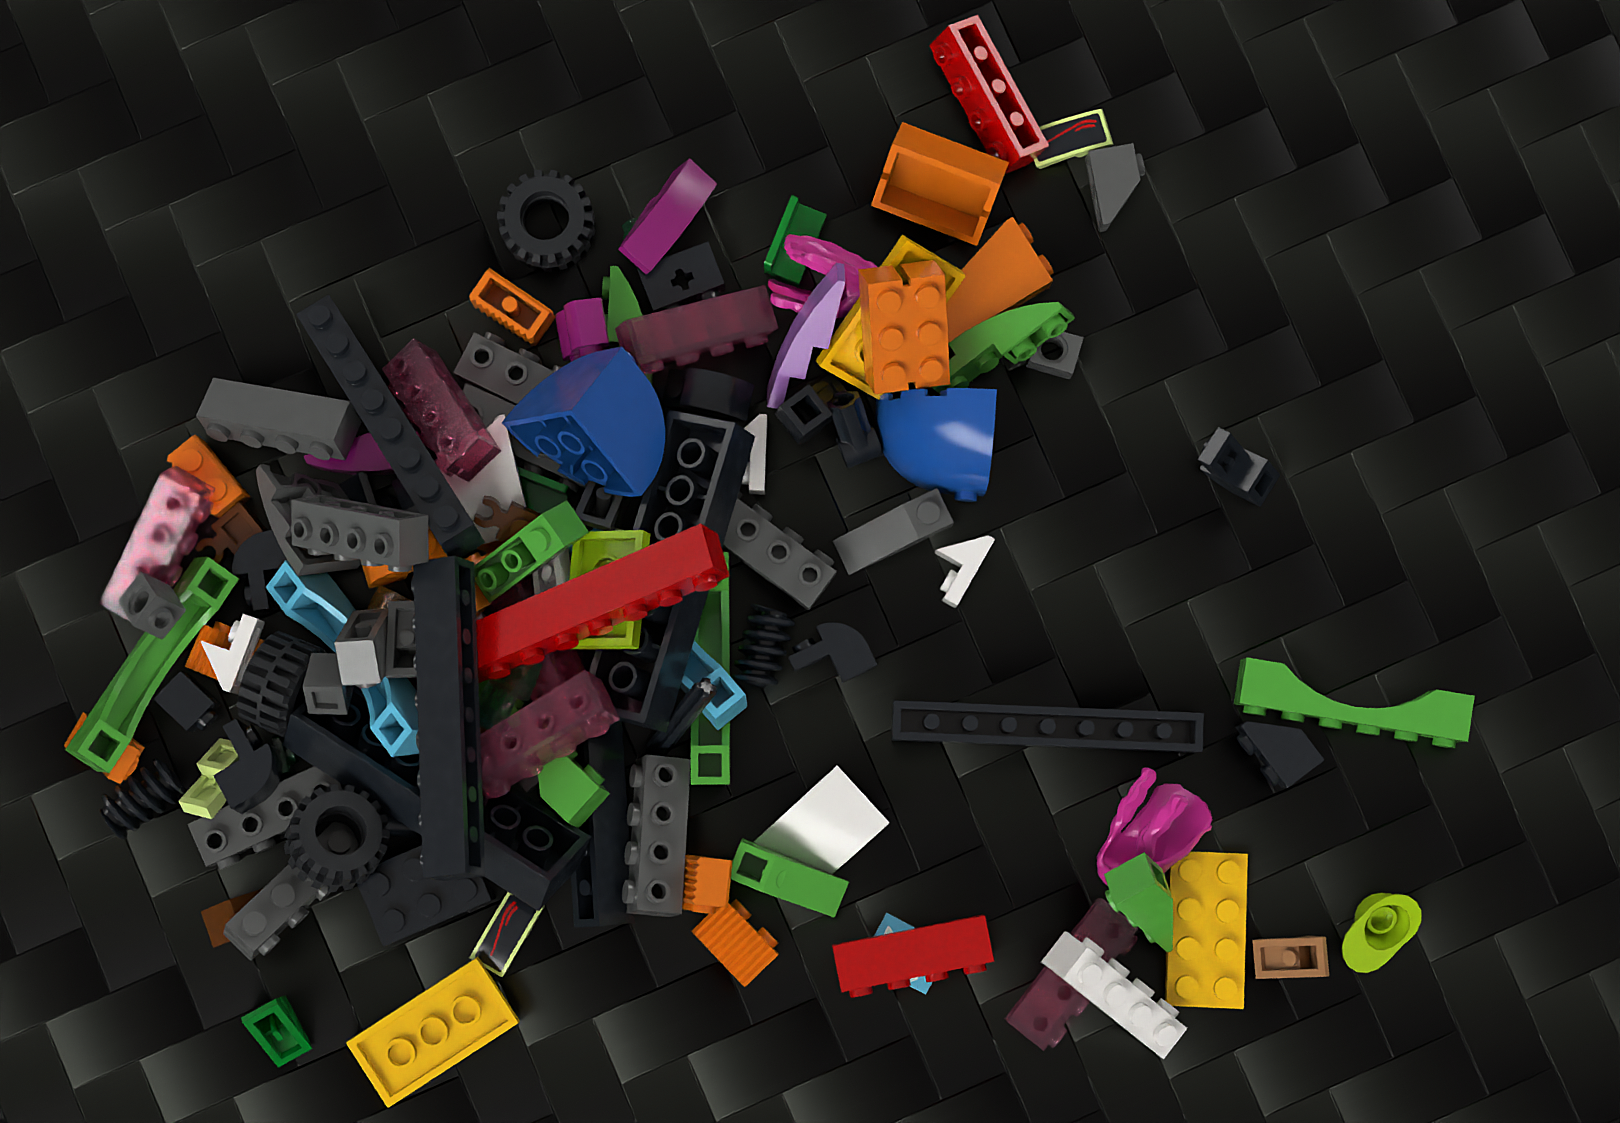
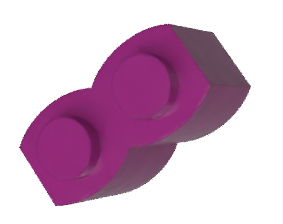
[555,298,610,362]

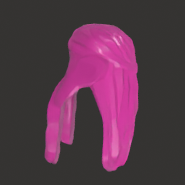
[768,234,877,319]
[1096,768,1212,886]

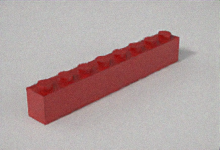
[476,524,730,683]

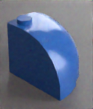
[502,346,665,497]
[875,388,997,502]

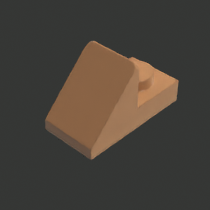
[1253,935,1329,979]

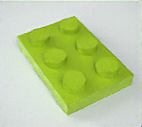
[569,530,650,649]

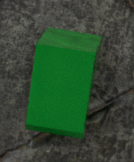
[241,995,312,1067]

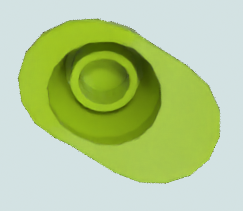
[1342,893,1422,973]

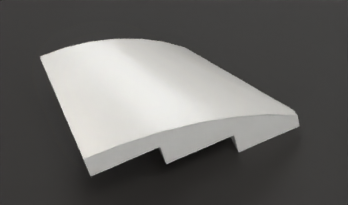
[438,414,527,544]
[754,766,889,874]

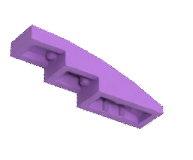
[767,263,845,409]

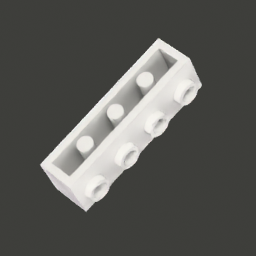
[1041,931,1187,1059]

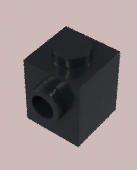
[154,671,221,732]

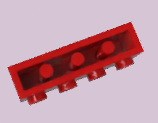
[929,15,1049,174]
[832,915,994,998]

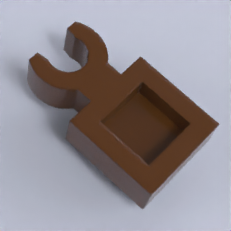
[473,496,541,543]
[195,501,267,565]

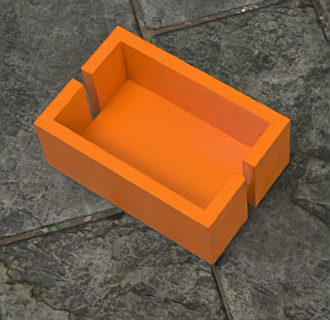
[871,122,1009,246]
[858,260,950,394]

